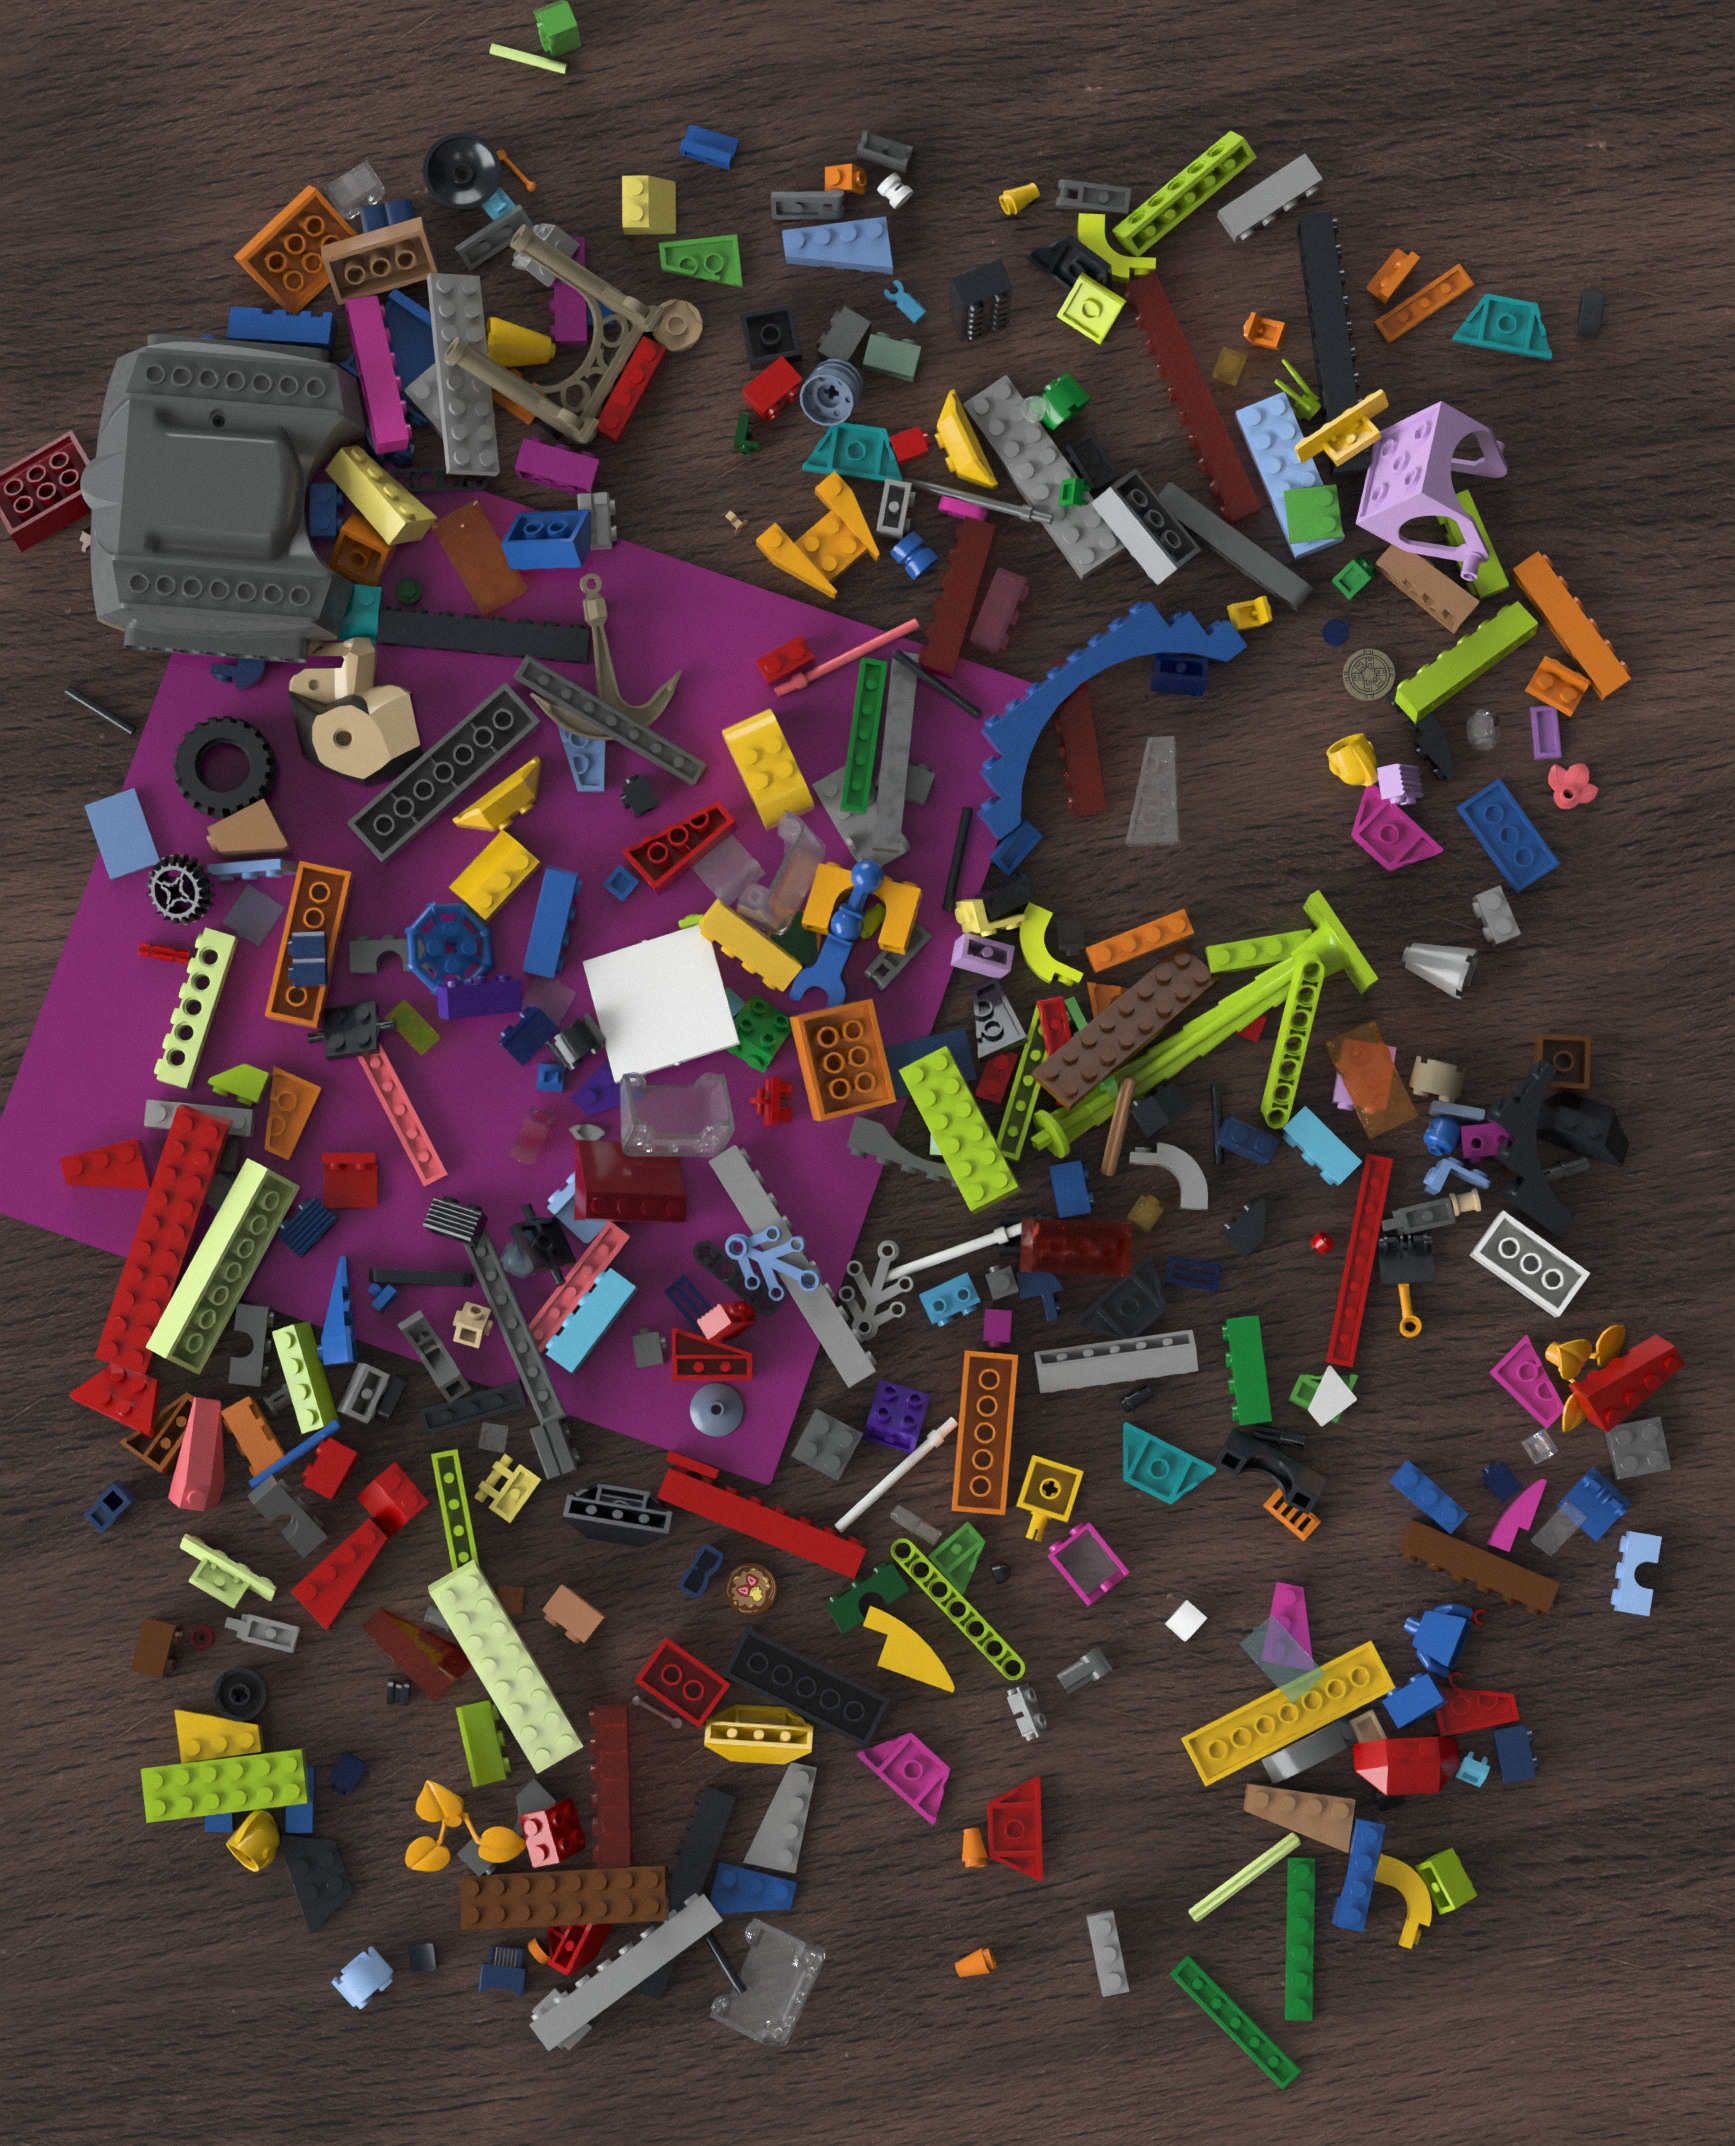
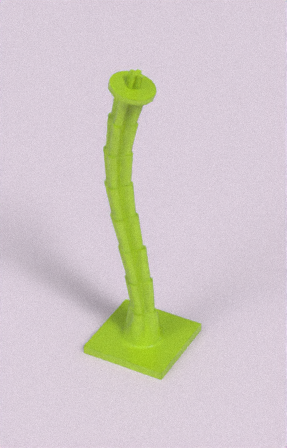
[1030,890,1378,1158]

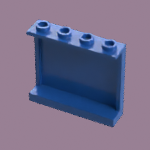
[340,289,435,428]

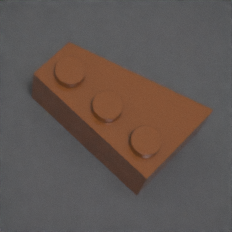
[119,1392,195,1476]

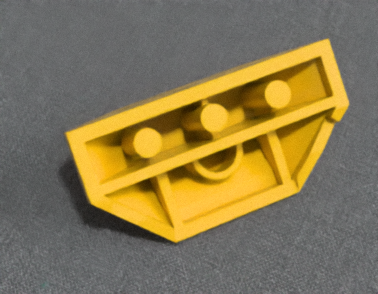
[934,389,998,491]
[452,756,542,832]
[704,1704,813,1764]

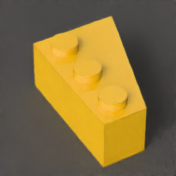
[175,1709,265,1763]

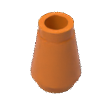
[962,1828,988,1868]
[955,1947,997,1978]

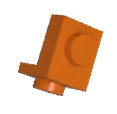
[825,163,867,195]
[1244,312,1289,351]

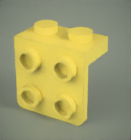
[955,899,1027,937]

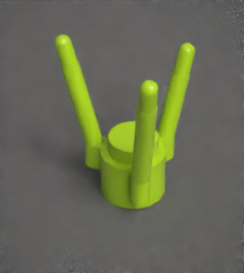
[1268,358,1322,421]

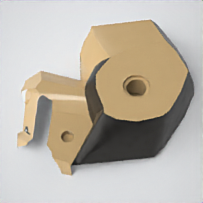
[288,637,424,787]

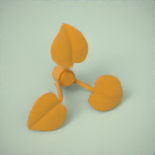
[1545,1325,1625,1433]
[405,1780,526,1872]

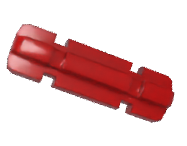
[138,942,191,964]

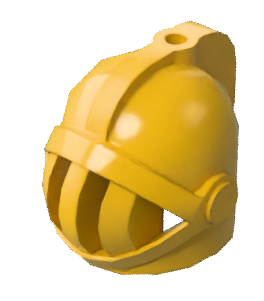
[1326,733,1378,787]
[226,1809,280,1872]

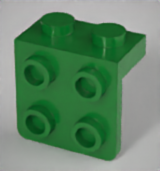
[726,995,792,1074]

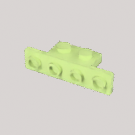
[180,1534,277,1609]

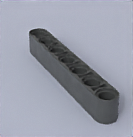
[1158,482,1313,611]

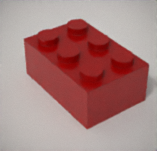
[634,1637,732,1728]

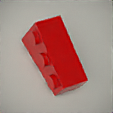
[672,1327,753,1381]

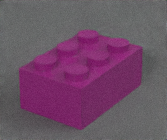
[514,437,602,495]

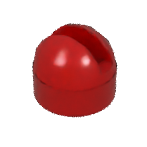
[1311,1231,1334,1254]

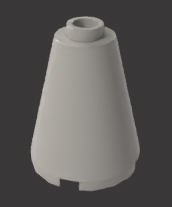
[1402,943,1479,1000]

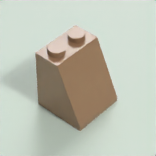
[206,799,293,858]

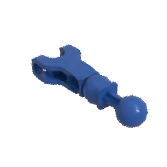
[789,859,884,1008]

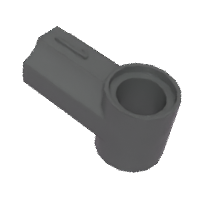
[1056,1646,1113,1695]

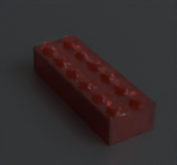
[589,1703,633,1868]

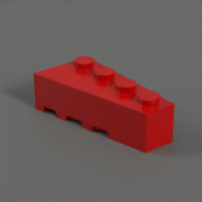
[621,801,739,896]
[291,1518,390,1631]

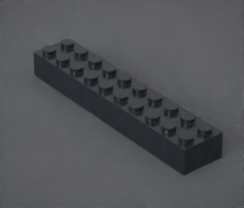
[1296,210,1371,482]

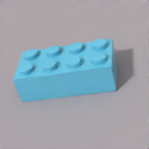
[546,1268,638,1375]

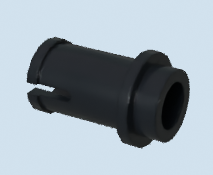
[1119,1382,1154,1413]

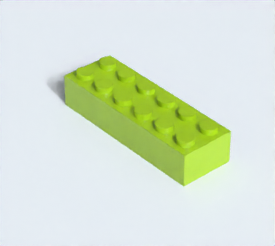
[899,1046,1021,1215]
[141,1748,311,1823]

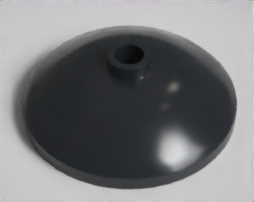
[423,132,501,211]

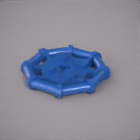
[404,901,495,995]

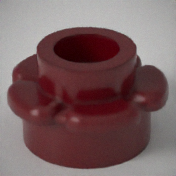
[189,1624,215,1651]

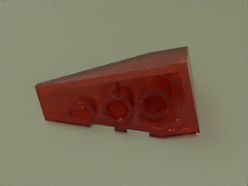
[362,1608,472,1702]

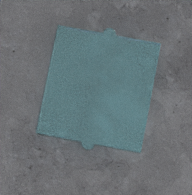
[222,884,285,946]

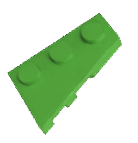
[659,234,743,288]

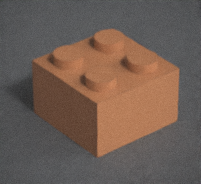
[542,1584,606,1644]

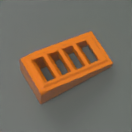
[1263,1487,1321,1541]

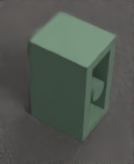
[863,332,921,382]

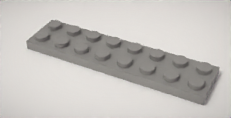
[427,273,500,476]

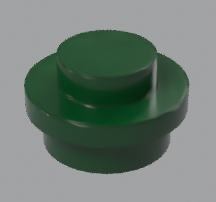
[395,578,422,604]

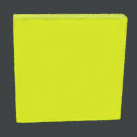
[1057,273,1126,344]

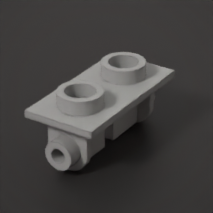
[1006,1683,1048,1741]

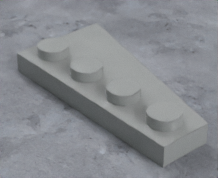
[743,1762,817,1873]

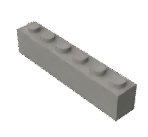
[1034,1330,1198,1393]

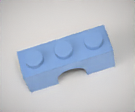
[1611,1531,1662,1616]

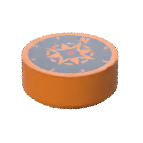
[528,1937,549,1964]

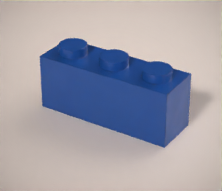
[1388,1461,1468,1534]

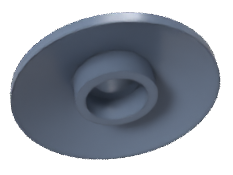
[690,1383,743,1437]

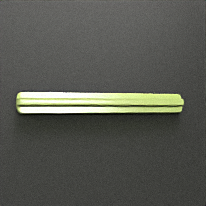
[1189,1833,1301,1922]

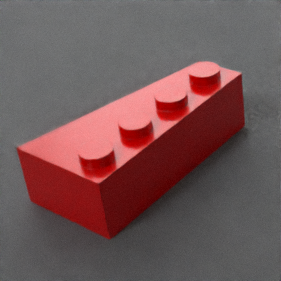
[1568,1334,1685,1433]

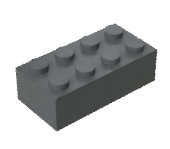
[1091,468,1201,586]

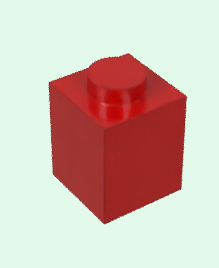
[890,426,931,466]

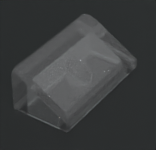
[1531,1500,1587,1557]

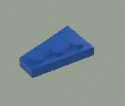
[709,1862,797,1914]

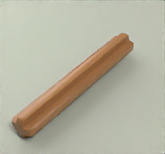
[1100,1076,1137,1176]

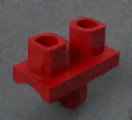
[749,1077,792,1127]

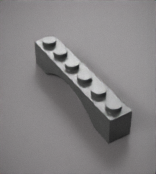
[845,1116,959,1189]

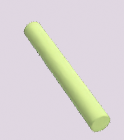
[489,43,568,74]

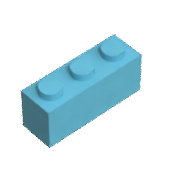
[1281,1106,1362,1186]

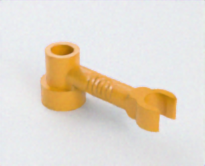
[1398,1284,1422,1338]

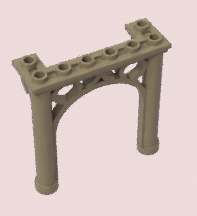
[444,224,665,444]

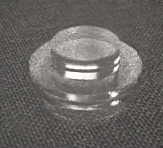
[1021,396,1047,422]

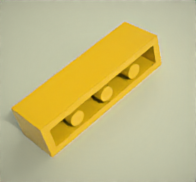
[698,899,803,992]

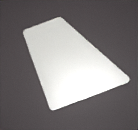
[1308,1366,1357,1426]

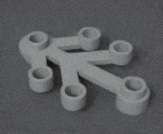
[839,1240,914,1341]

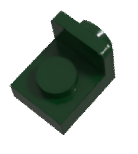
[734,413,761,455]

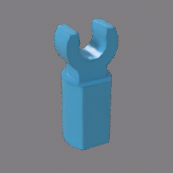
[884,280,927,324]

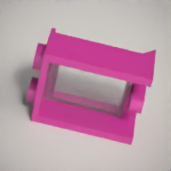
[1048,1522,1130,1607]

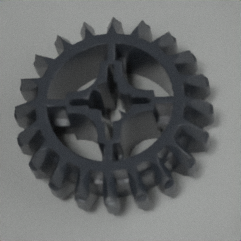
[145,853,216,925]

